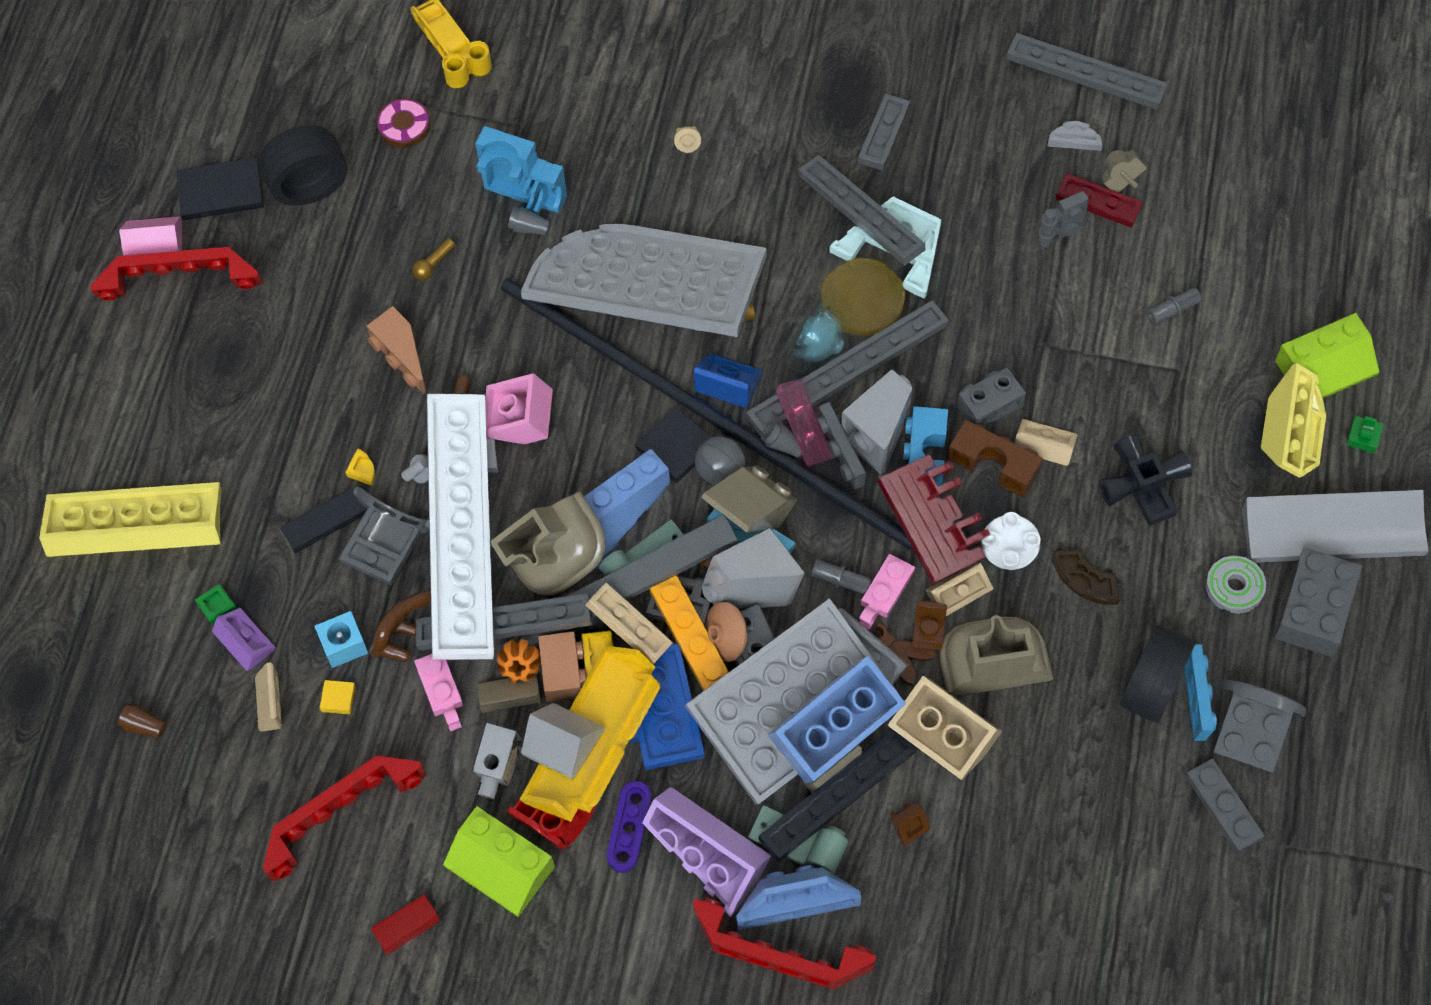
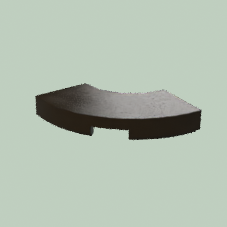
[1051,549,1119,605]

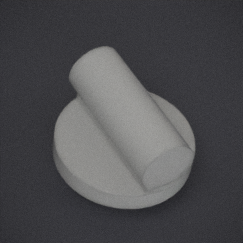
[402,454,429,483]

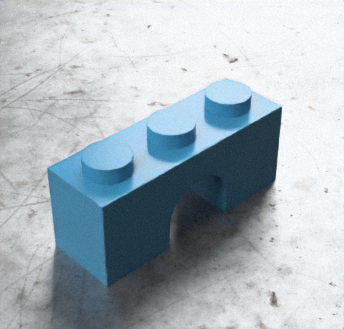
[903,406,948,499]

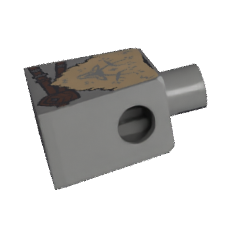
[473,723,524,799]

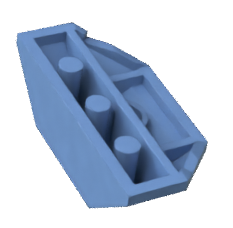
[736,865,861,930]

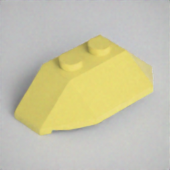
[1261,363,1326,477]

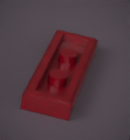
[1055,173,1143,228]

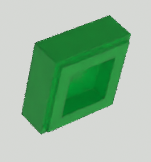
[195,584,237,625]

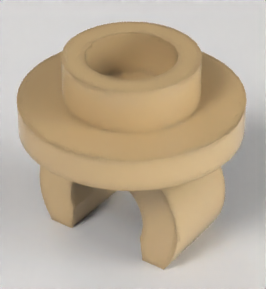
[674,126,701,153]

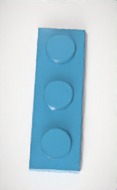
[1184,645,1217,741]

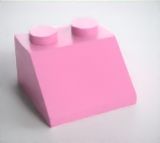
[485,373,553,444]

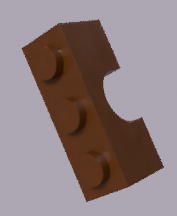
[948,420,1043,498]

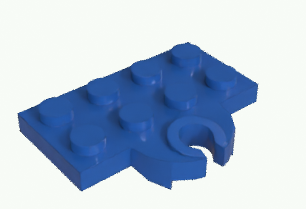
[628,643,705,771]

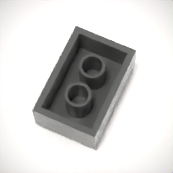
[1274,547,1362,657]

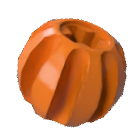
[496,639,541,684]

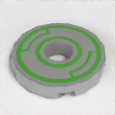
[1205,555,1266,614]

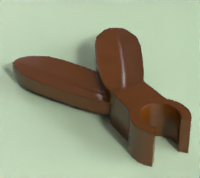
[876,624,936,685]

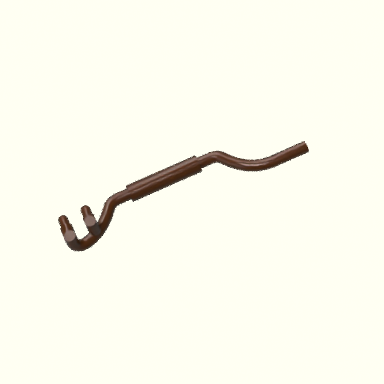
[369,375,471,662]

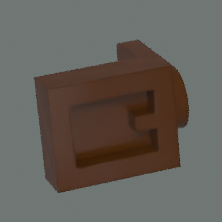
[912,601,947,650]

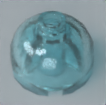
[792,304,845,363]

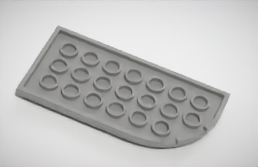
[521,224,767,337]

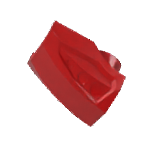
[507,799,596,850]

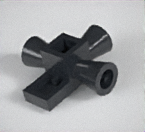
[1099,434,1192,526]

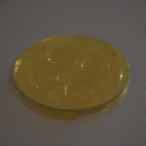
[821,258,905,336]

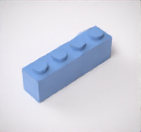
[584,449,670,571]

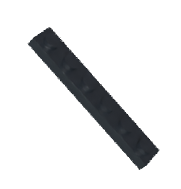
[758,729,917,862]

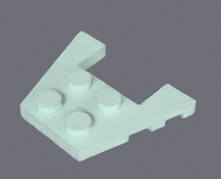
[830,197,941,299]

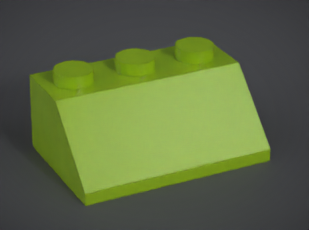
[1275,313,1379,398]
[443,806,555,917]

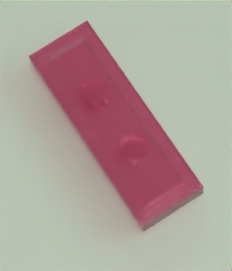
[775,379,833,467]

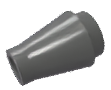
[508,206,550,236]
[761,421,805,458]

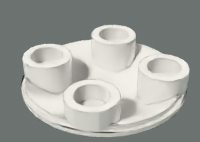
[981,512,1041,570]

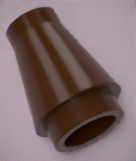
[118,704,166,739]

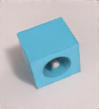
[315,611,368,668]

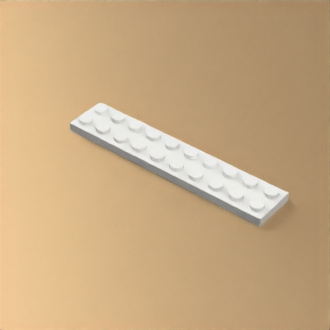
[427,394,494,660]

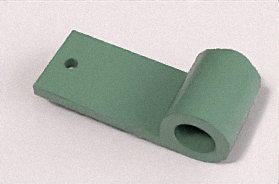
[599,519,684,576]
[747,805,848,874]

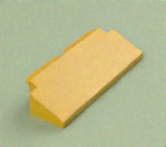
[520,646,660,822]

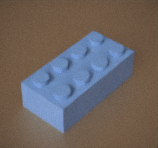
[768,656,906,783]

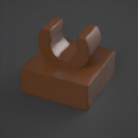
[890,802,930,846]

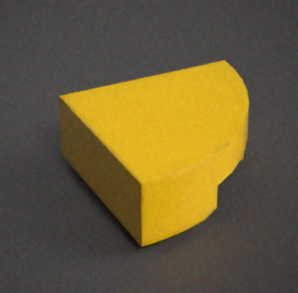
[345,449,375,486]

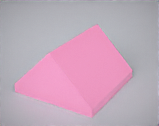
[119,216,182,256]

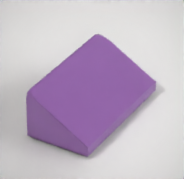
[212,608,276,671]

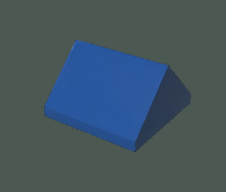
[694,353,763,408]

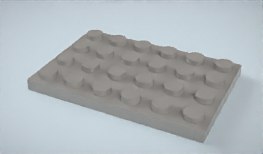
[684,598,901,805]

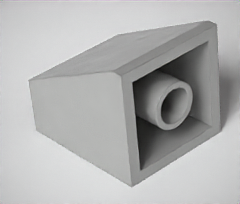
[842,369,912,475]
[701,528,804,609]

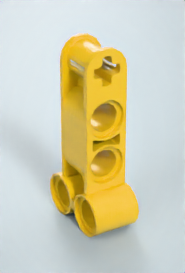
[410,0,492,88]

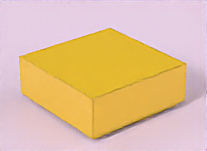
[320,680,356,714]

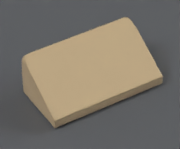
[1014,419,1078,465]
[925,562,994,616]
[255,662,282,731]

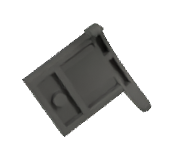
[339,487,430,586]
[1213,679,1307,773]

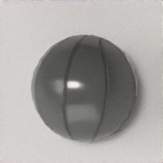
[695,436,746,486]

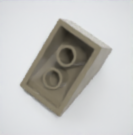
[701,465,797,532]

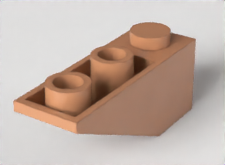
[367,306,426,394]

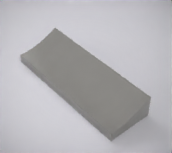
[1242,490,1429,563]

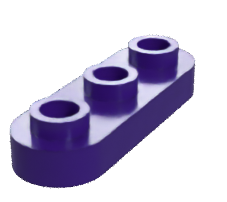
[607,781,652,873]

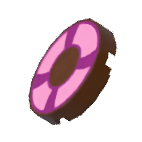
[377,98,431,148]

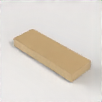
[585,582,673,664]

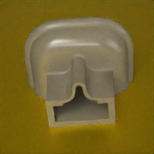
[490,491,606,596]
[940,615,1053,696]

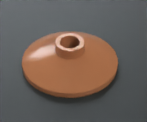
[705,602,747,662]

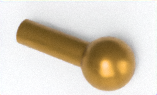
[412,237,456,281]

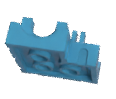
[475,126,567,215]

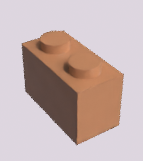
[538,632,586,703]

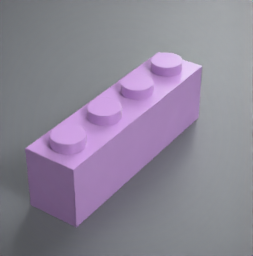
[642,787,771,917]

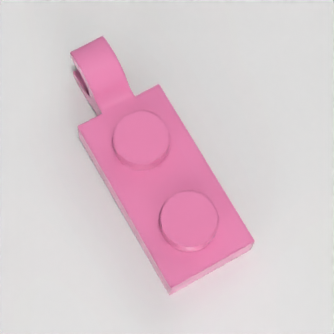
[859,554,915,630]
[414,654,463,732]

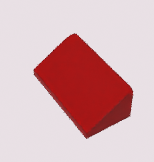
[371,895,440,955]

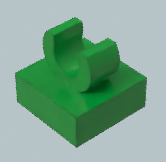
[1346,416,1384,453]

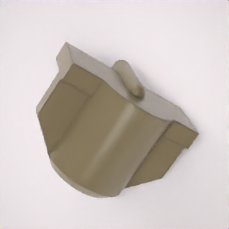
[1102,150,1147,192]

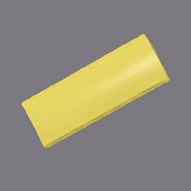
[39,482,222,557]

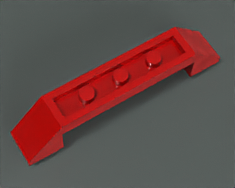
[90,247,263,301]
[263,756,426,882]
[693,898,876,990]

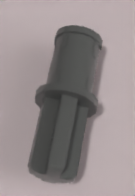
[1146,288,1202,326]
[811,559,871,594]

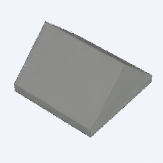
[521,703,605,780]

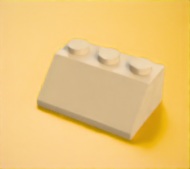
[888,676,1002,780]

